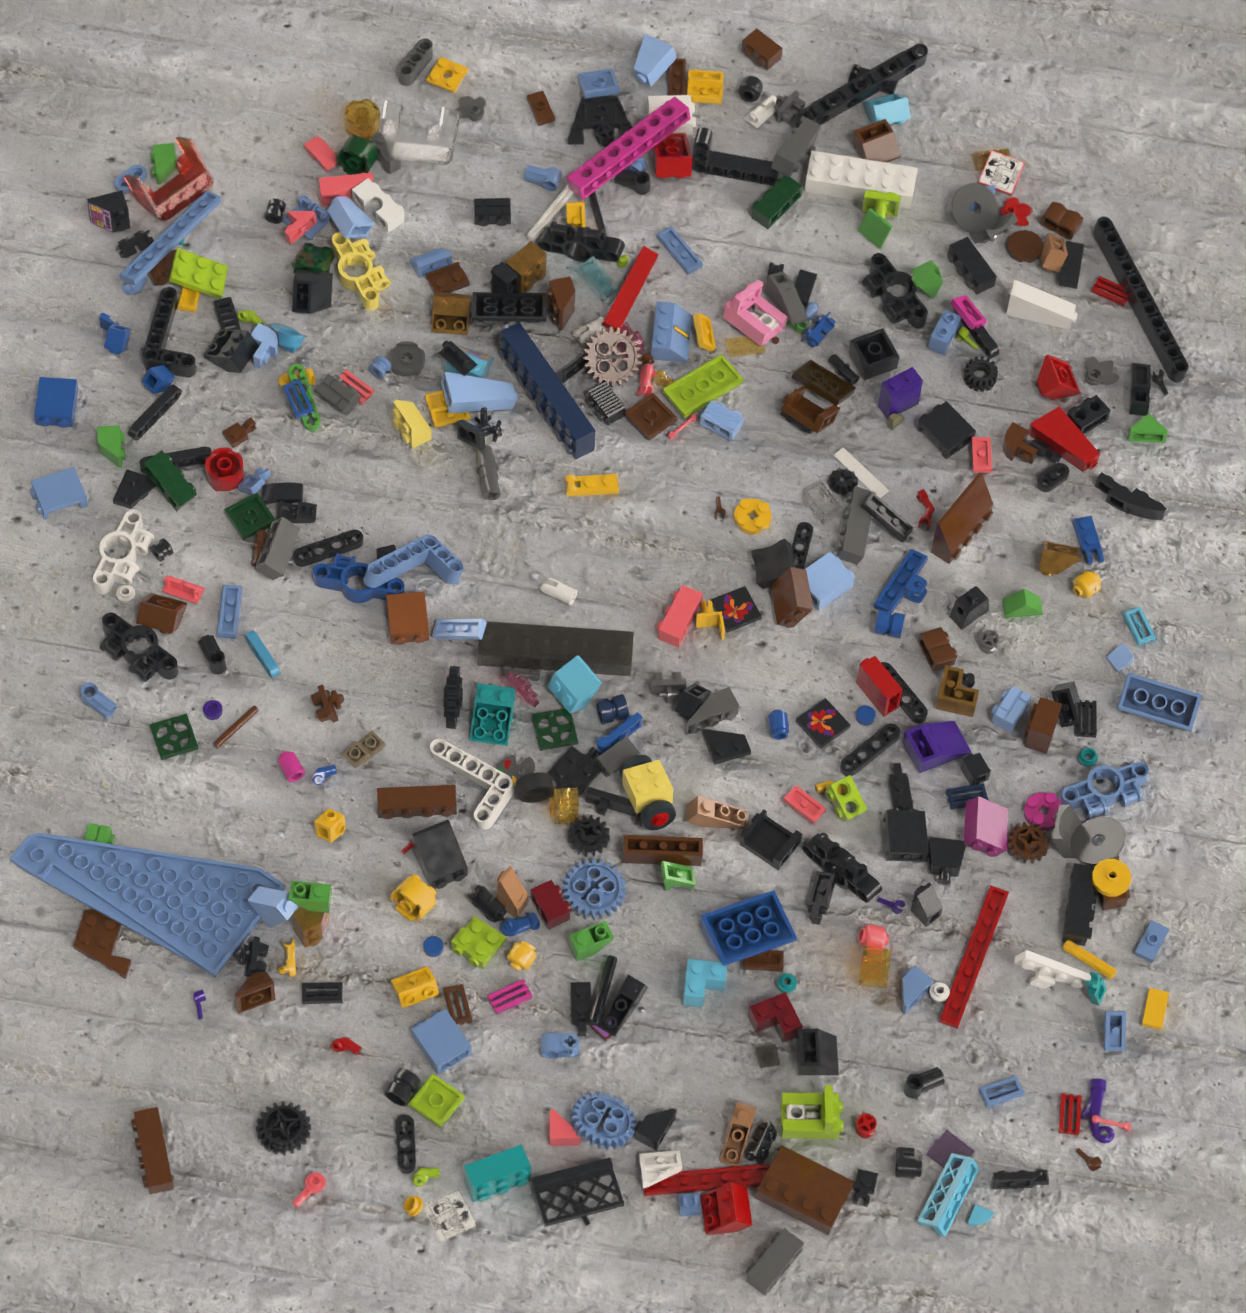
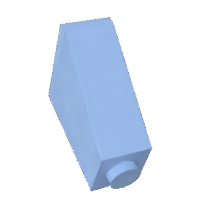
[634,34,677,87]
[328,196,375,238]
[247,886,298,928]

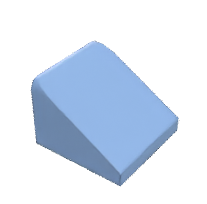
[1106,643,1134,672]

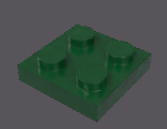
[224,493,275,541]

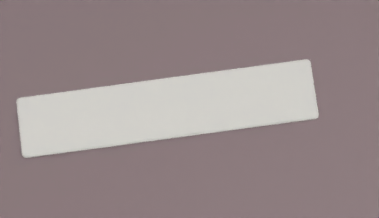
[834,448,889,498]

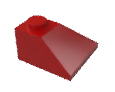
[1037,354,1081,400]

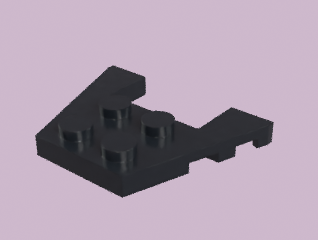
[568,96,632,145]

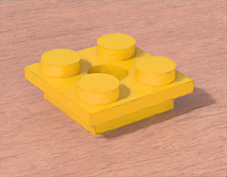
[426,57,469,93]

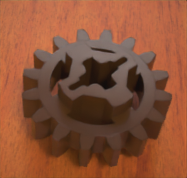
[1007,822,1050,864]

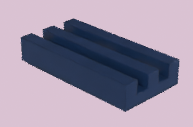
[946,783,988,810]

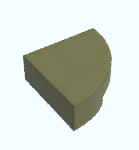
[887,413,905,430]

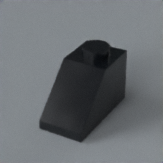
[1051,681,1081,727]
[674,683,712,719]
[634,1108,677,1151]

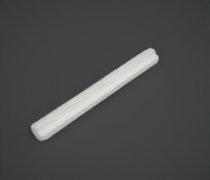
[526,184,574,242]

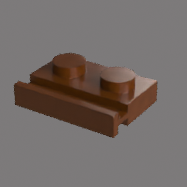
[425,261,470,293]

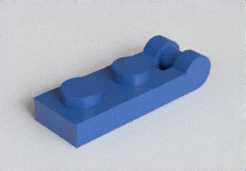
[597,712,643,755]

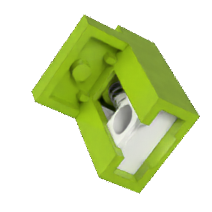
[781,1085,844,1139]

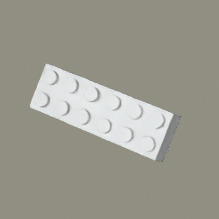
[805,151,918,209]

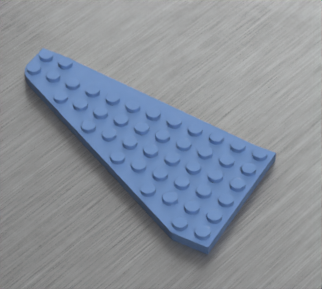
[9,833,286,978]

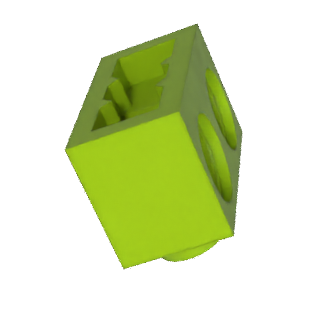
[825,775,868,822]

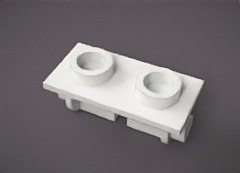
[744,95,777,129]

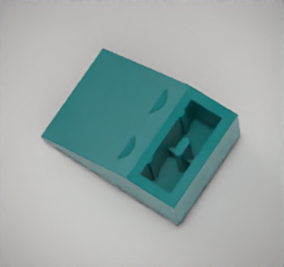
[469,683,517,746]

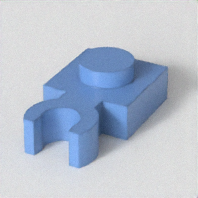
[237,467,271,494]

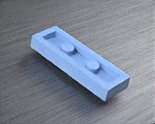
[432,619,487,640]

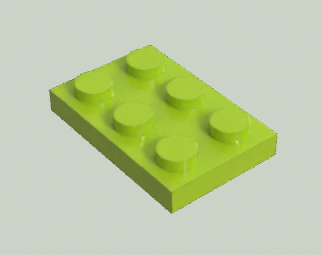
[169,248,228,299]

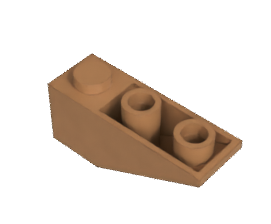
[686,796,748,829]
[497,866,529,918]
[720,1101,758,1167]

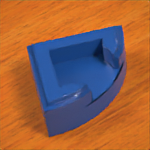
[99,313,119,330]

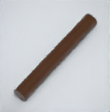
[212,705,259,749]

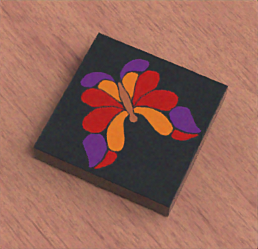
[711,586,762,633]
[796,698,850,749]

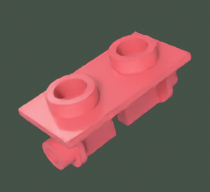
[162,575,205,604]

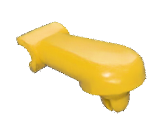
[278,369,316,389]
[278,938,296,977]

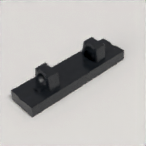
[585,787,643,827]

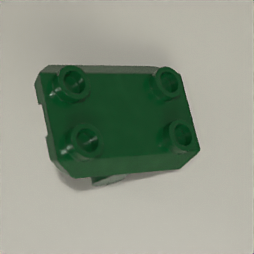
[291,243,335,274]

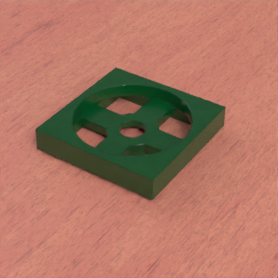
[532,708,578,751]
[149,714,198,760]

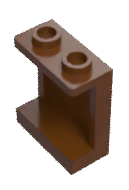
[781,386,840,433]

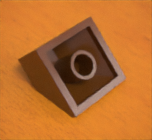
[235,972,276,1014]

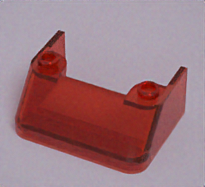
[123,136,214,221]

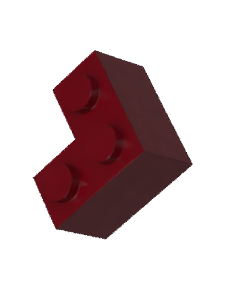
[748,992,803,1043]

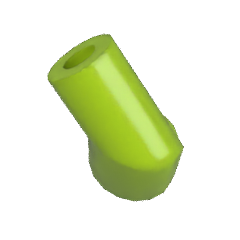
[237,310,264,326]
[412,1168,440,1187]

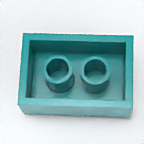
[464,1144,531,1202]

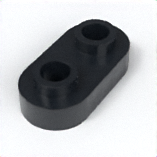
[1036,463,1069,492]

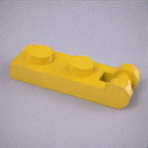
[565,474,619,496]

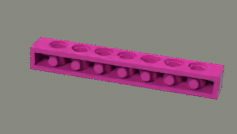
[567,96,691,200]

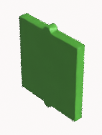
[858,208,893,248]

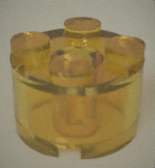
[344,99,380,141]
[859,945,891,988]

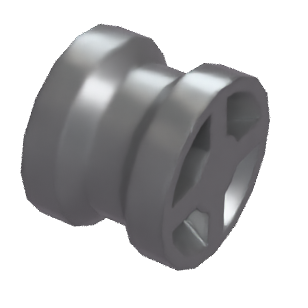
[979,630,999,654]

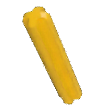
[1063,940,1117,979]

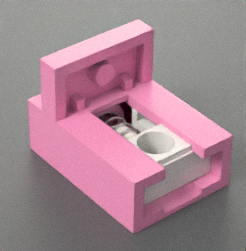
[723,280,788,347]

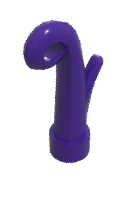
[1081,1078,1115,1143]

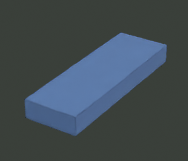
[656,226,703,275]
[217,585,243,639]

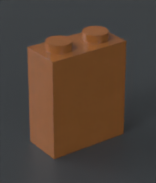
[386,591,429,645]

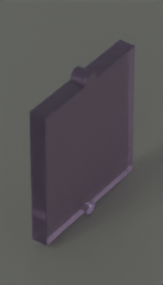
[926,1130,975,1170]

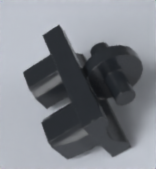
[235,936,269,977]

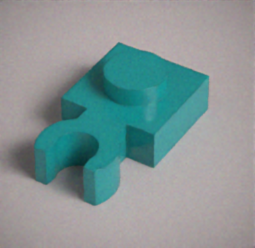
[1085,972,1107,1005]

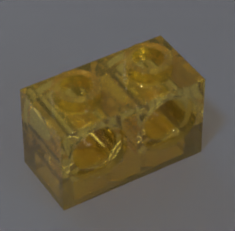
[550,788,579,824]

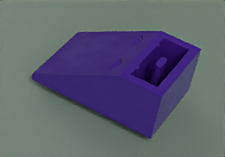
[903,721,972,774]

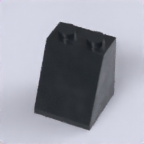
[412,820,468,889]

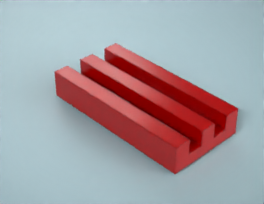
[1091,276,1128,307]
[1058,1093,1082,1135]

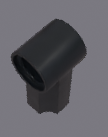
[614,169,650,195]
[198,635,227,674]
[904,1067,945,1098]

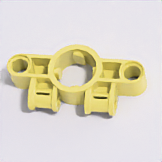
[332,232,391,311]

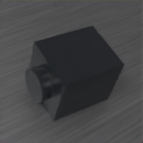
[961,752,991,785]

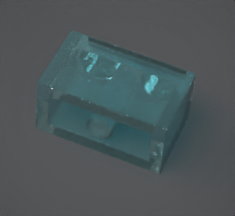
[579,256,619,300]

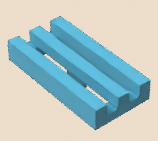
[1122,607,1156,646]

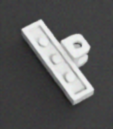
[1014,950,1091,989]

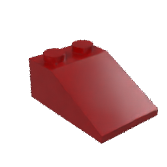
[652,133,692,179]

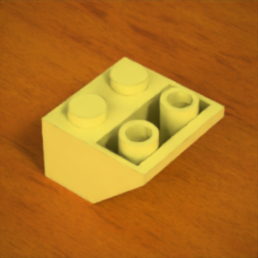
[392,400,432,449]

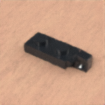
[888,763,913,810]
[807,871,837,925]
[570,982,592,1036]
[991,1169,1049,1189]

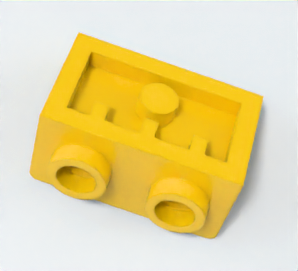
[391,966,439,1008]

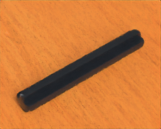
[589,955,618,1026]

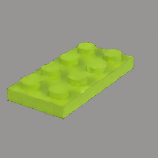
[662,354,744,419]

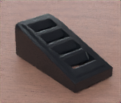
[214,297,241,330]

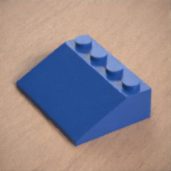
[700,890,797,966]

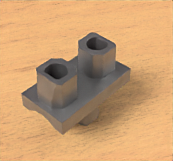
[774,90,805,124]
[651,672,686,703]

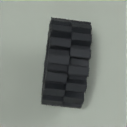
[964,356,998,392]

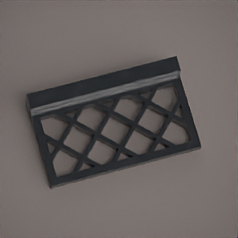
[531,1157,624,1227]

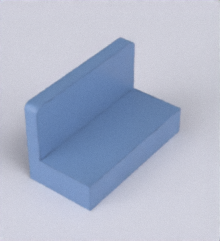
[411,248,452,277]

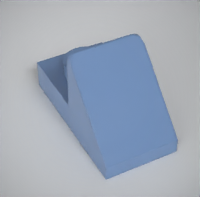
[1102,1011,1126,1051]

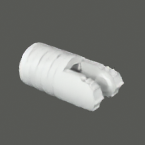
[572,317,608,344]
[540,578,578,605]

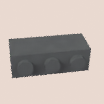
[255,517,300,580]
[746,1228,804,1296]

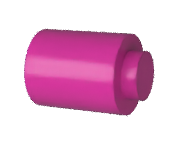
[277,751,305,782]

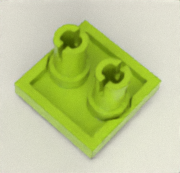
[862,190,901,219]

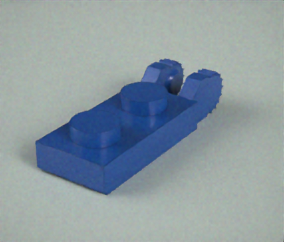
[1073,516,1104,565]

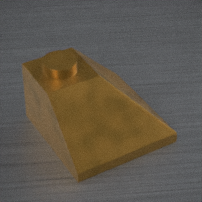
[1039,541,1081,576]

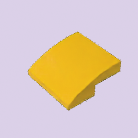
[687,69,724,104]
[424,390,471,428]

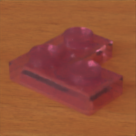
[505,671,540,708]

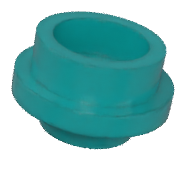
[1078,748,1098,767]
[777,973,797,993]

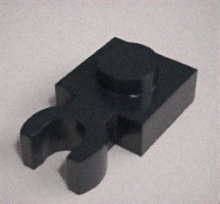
[1030,438,1062,464]
[853,1169,878,1207]

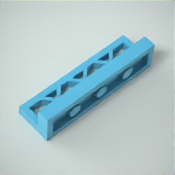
[917,1153,979,1237]

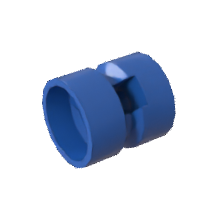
[874,609,905,639]

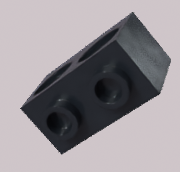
[1067,395,1110,434]

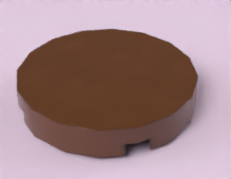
[1007,230,1043,263]

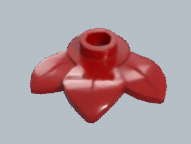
[1000,197,1033,226]

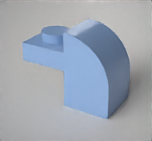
[251,323,278,369]

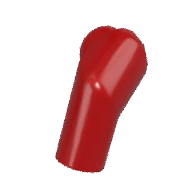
[331,1037,362,1056]

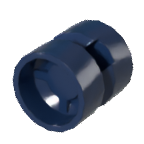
[596,694,629,725]

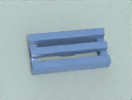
[979,1075,1024,1108]

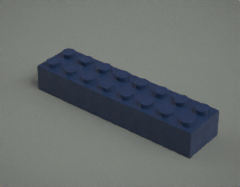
[499,322,596,460]

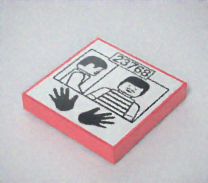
[978,150,1025,196]

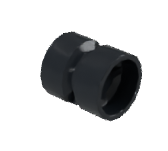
[384,1068,421,1107]

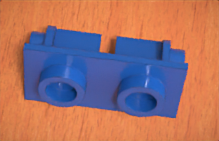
[802,312,835,347]

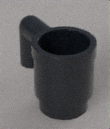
[895,1147,922,1178]

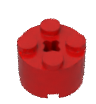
[205,447,244,491]

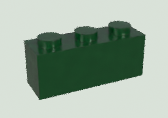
[751,175,803,229]
[141,450,197,512]

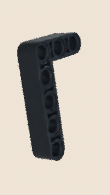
[692,127,780,186]
[143,287,196,378]

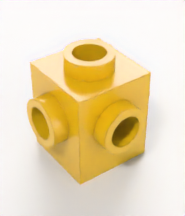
[314,808,346,843]

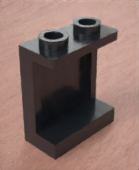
[917,401,976,460]
[883,808,929,862]
[740,809,802,871]

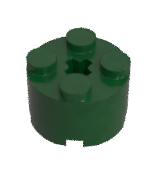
[336,134,378,175]

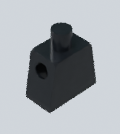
[949,586,989,630]
[928,837,966,885]

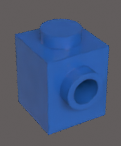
[104,324,131,354]
[141,365,175,394]

